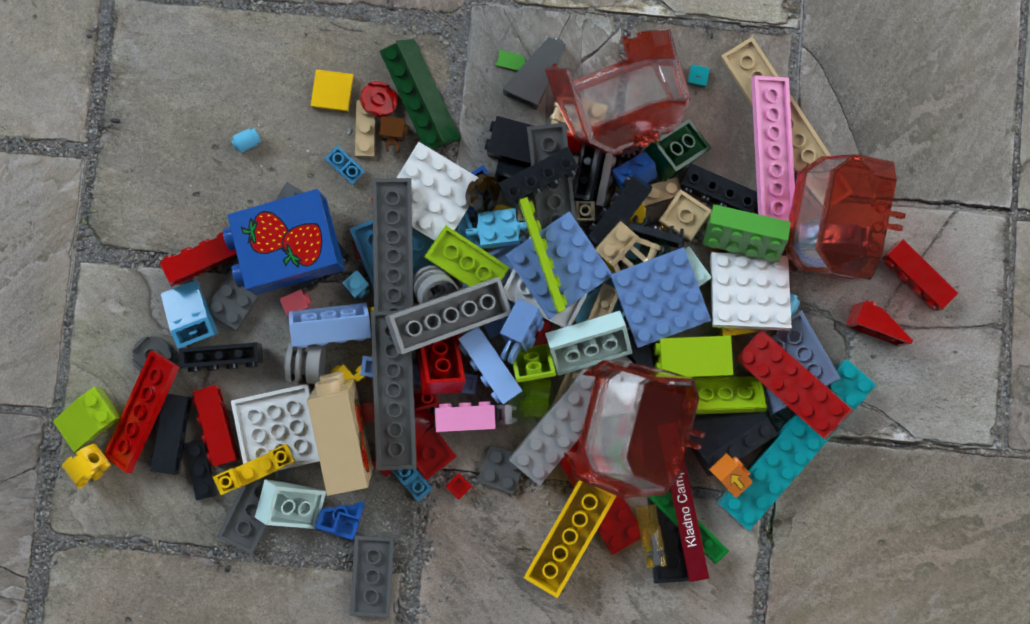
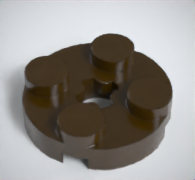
[465,174,501,213]

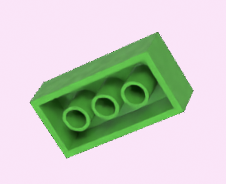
[703,205,791,262]

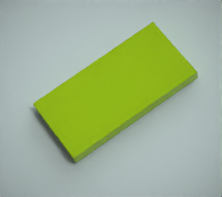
[424,225,510,287]
[684,376,767,414]

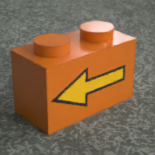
[709,453,753,498]

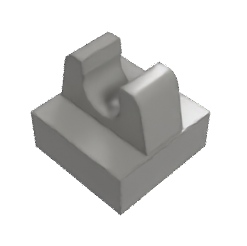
[495,404,517,425]

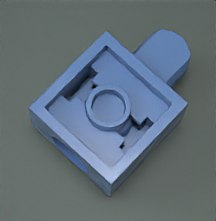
[500,299,544,364]

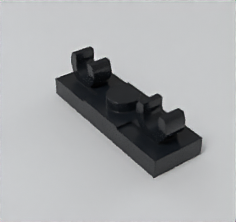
[626,215,685,249]

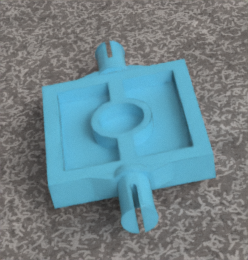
[466,208,527,249]

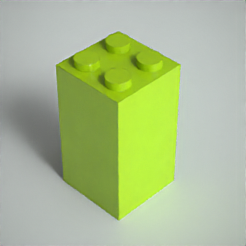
[653,336,733,380]

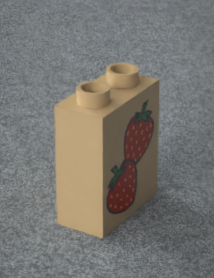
[307,372,373,496]

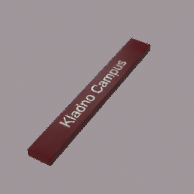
[657,422,710,582]

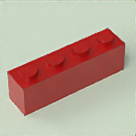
[159,232,238,287]
[882,239,959,311]
[192,385,240,467]

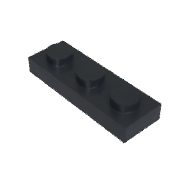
[184,439,217,501]

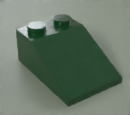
[642,119,711,182]

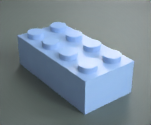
[289,303,371,348]
[459,327,522,405]

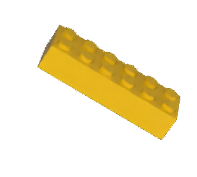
[523,473,618,599]

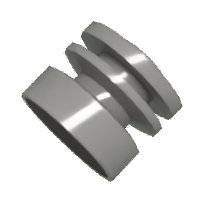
[413,265,459,304]
[284,342,326,384]

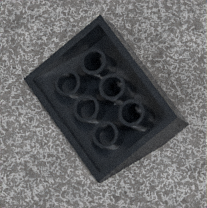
[678,412,778,476]

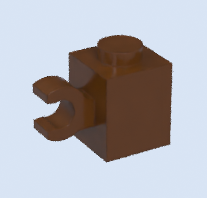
[379,116,409,153]

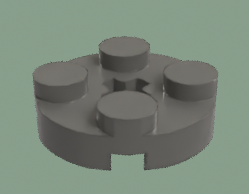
[132,336,173,372]

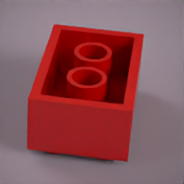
[415,335,466,395]

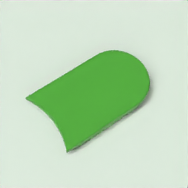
[495,49,526,71]

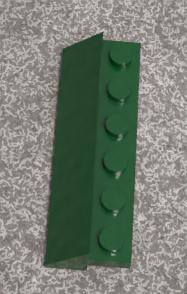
[379,39,461,150]

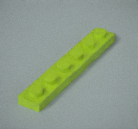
[518,197,568,313]

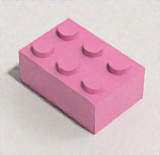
[435,401,496,432]

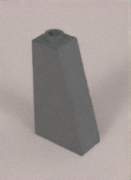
[503,37,566,110]

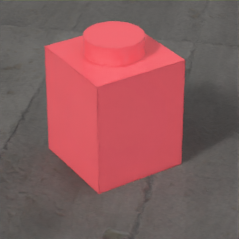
[280,289,312,317]

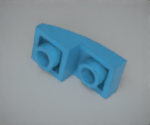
[324,145,365,185]
[392,469,433,502]

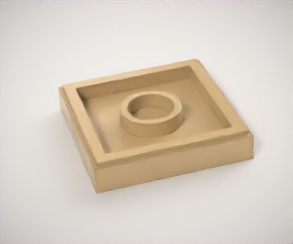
[658,189,712,243]

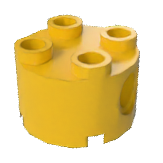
[62,444,112,489]

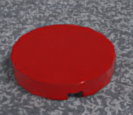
[360,81,398,118]

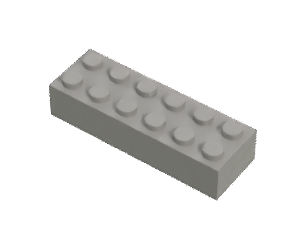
[385,277,511,354]
[509,369,615,486]

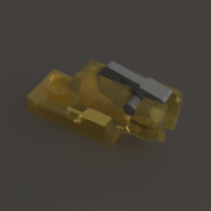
[635,504,667,568]

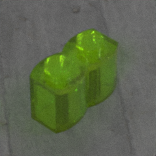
[520,379,551,418]

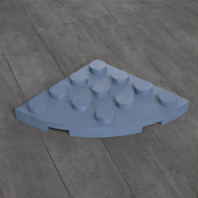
[763,311,841,415]

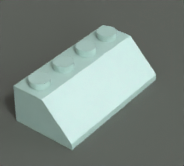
[545,311,632,376]

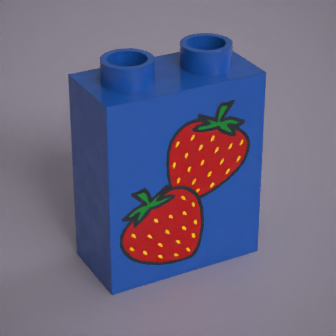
[223,189,345,295]

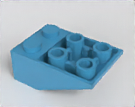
[161,280,219,349]

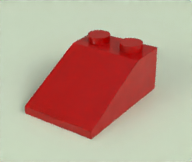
[845,300,913,347]

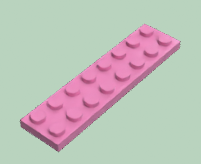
[751,76,797,229]

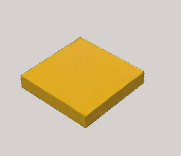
[310,69,354,112]

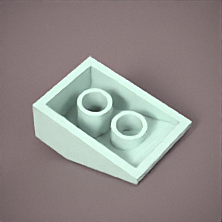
[255,480,326,529]

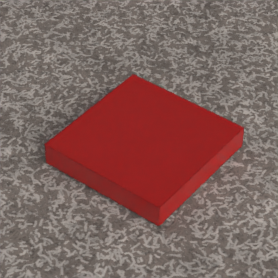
[416,426,457,480]

